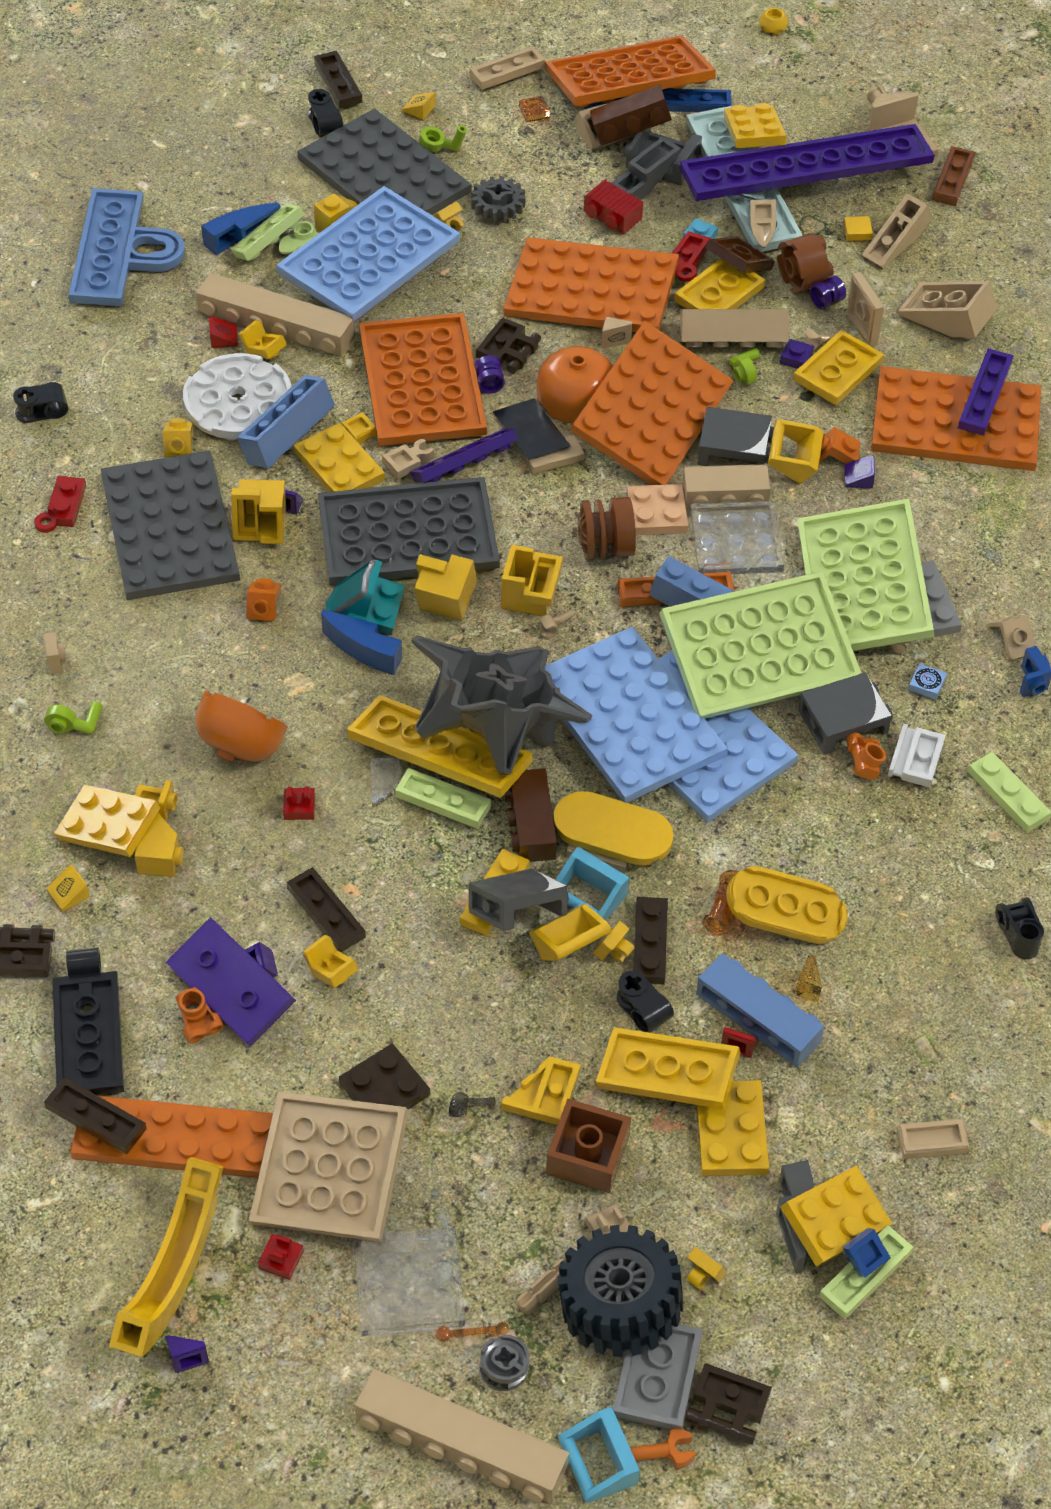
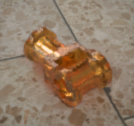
[702,870,739,935]

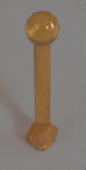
[437,1322,509,1342]

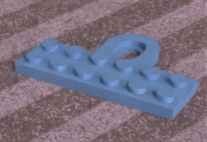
[69,188,185,306]

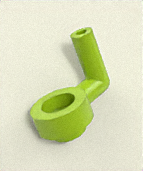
[419,125,467,152]
[729,348,760,386]
[44,701,103,734]

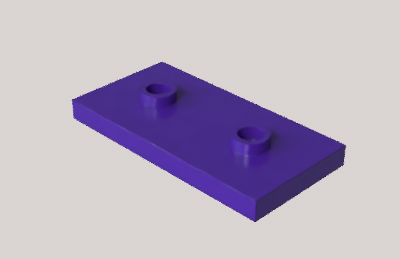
[165,917,296,1047]

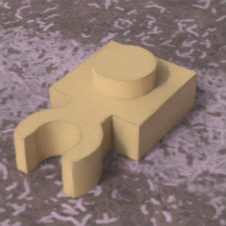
[382,439,434,479]

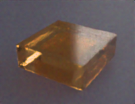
[519,96,550,122]

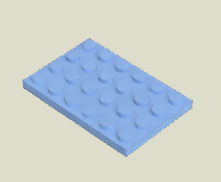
[276,186,460,322]
[545,626,728,803]
[659,650,798,823]

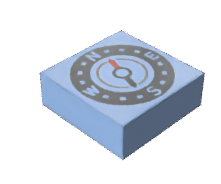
[908,663,947,700]

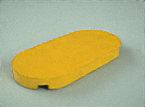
[553,791,673,866]
[726,866,848,944]

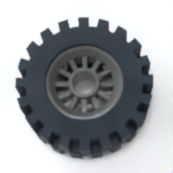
[558,1225,683,1357]

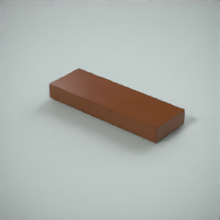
[932,146,976,206]

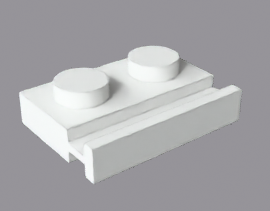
[888,724,946,788]

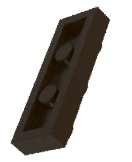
[314,51,363,109]
[287,867,366,952]
[633,896,668,985]
[44,1077,147,1154]

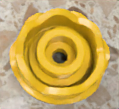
[759,8,789,35]

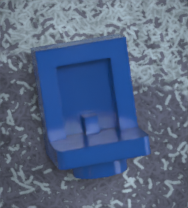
[1020,646,1051,697]

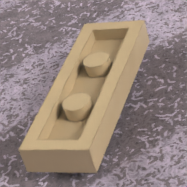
[470,46,545,90]

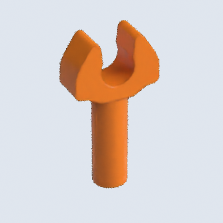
[630,1429,696,1469]

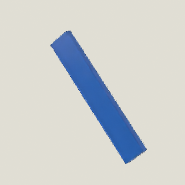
[584,88,732,112]

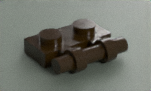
[476,317,541,374]
[0,924,55,977]
[685,1363,772,1445]

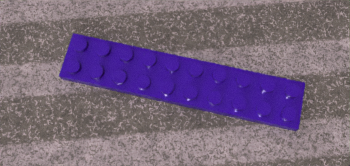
[679,124,935,201]

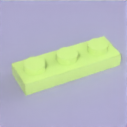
[231,203,305,261]
[968,752,1051,833]
[395,768,491,829]
[819,1225,914,1320]

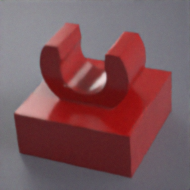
[283,786,315,820]
[258,1234,304,1280]

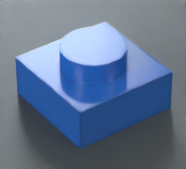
[842,1228,891,1278]

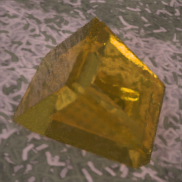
[795,954,822,1003]

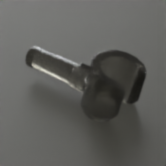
[449,1092,496,1117]

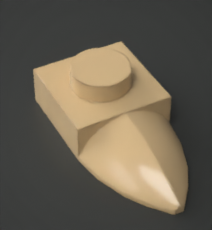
[750,199,777,248]

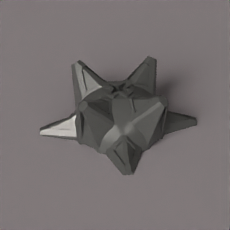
[411,635,593,775]

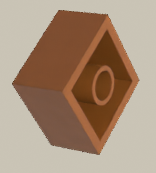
[546,1099,631,1193]

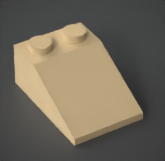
[898,281,998,339]

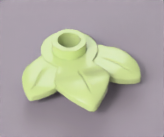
[279,221,319,254]

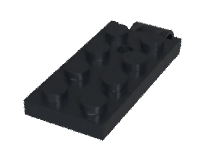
[52,947,124,1095]

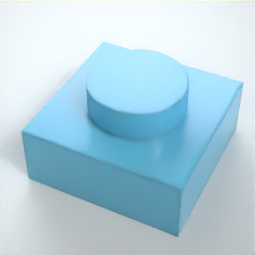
[683,218,718,239]

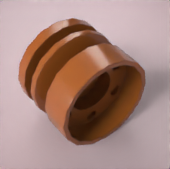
[578,497,636,559]

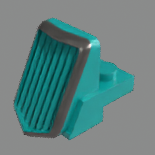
[325,560,405,635]

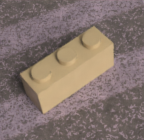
[682,464,771,511]

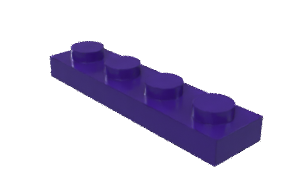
[957,348,1014,436]
[410,429,518,483]

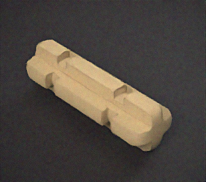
[516,1258,566,1315]

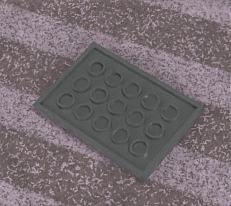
[297,108,472,215]
[101,450,240,600]
[318,477,500,585]

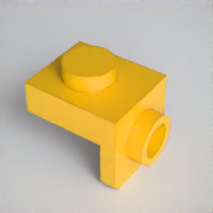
[239,320,287,360]
[163,418,194,458]
[134,780,178,821]
[303,935,359,988]

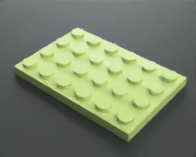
[797,499,935,651]
[659,571,861,719]

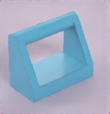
[556,847,629,920]
[558,1406,640,1503]

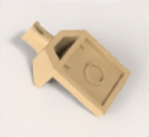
[867,85,938,170]

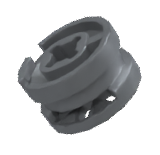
[480,1334,530,1391]

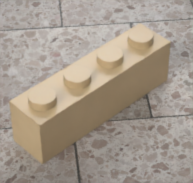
[680,309,789,347]

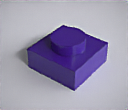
[780,339,814,369]

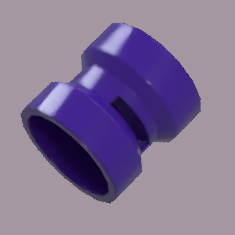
[810,275,846,309]
[475,355,505,394]

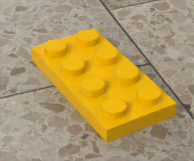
[596,1027,740,1109]

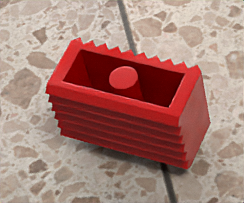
[584,179,643,234]

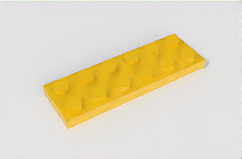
[347,695,533,798]

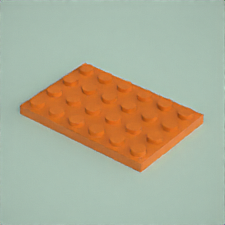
[545,35,716,107]
[503,237,679,332]
[359,313,487,446]
[569,320,734,485]
[871,366,1041,471]

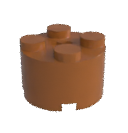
[777,233,834,293]

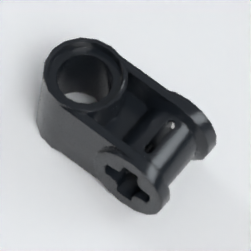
[308,89,343,136]
[13,382,69,423]
[995,897,1044,960]
[617,971,674,1033]

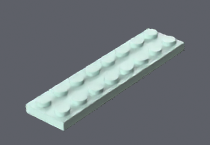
[686,106,802,252]

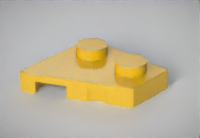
[501,1056,581,1125]

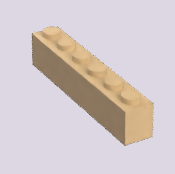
[196,272,355,357]
[355,1368,569,1504]

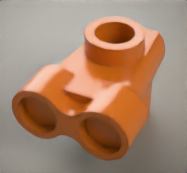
[846,733,886,780]
[175,987,224,1044]

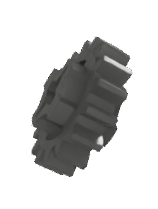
[471,176,526,223]

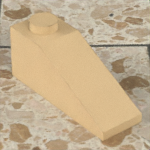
[862,193,933,269]

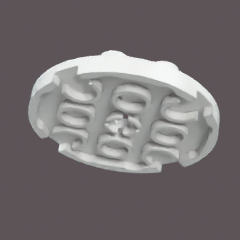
[183,353,292,440]

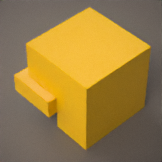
[231,479,286,544]
[501,544,563,616]
[414,554,477,621]

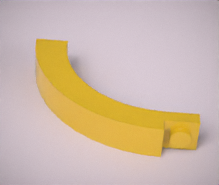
[109,1157,224,1357]

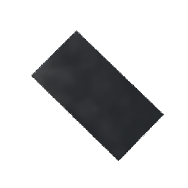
[493,398,571,460]

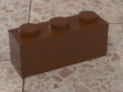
[590,85,672,146]
[504,768,557,862]

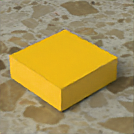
[843,216,873,241]
[341,412,377,444]

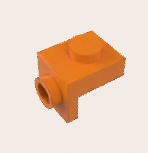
[819,427,860,464]
[246,578,281,621]

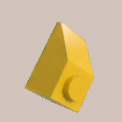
[314,193,358,232]
[135,813,184,877]

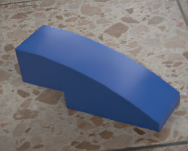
[201,202,281,255]
[321,609,402,675]

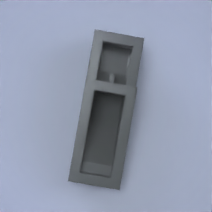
[611,136,681,200]
[776,1160,814,1274]

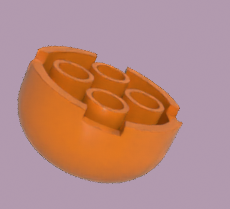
[536,346,613,424]
[195,690,288,763]

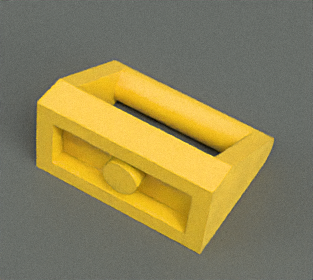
[768,419,824,484]
[529,904,612,961]

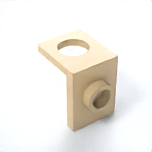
[988,615,1036,660]

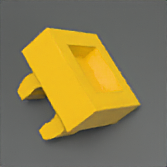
[434,201,464,230]
[593,921,635,963]
[686,1247,727,1290]

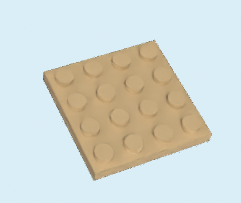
[249,1091,409,1242]

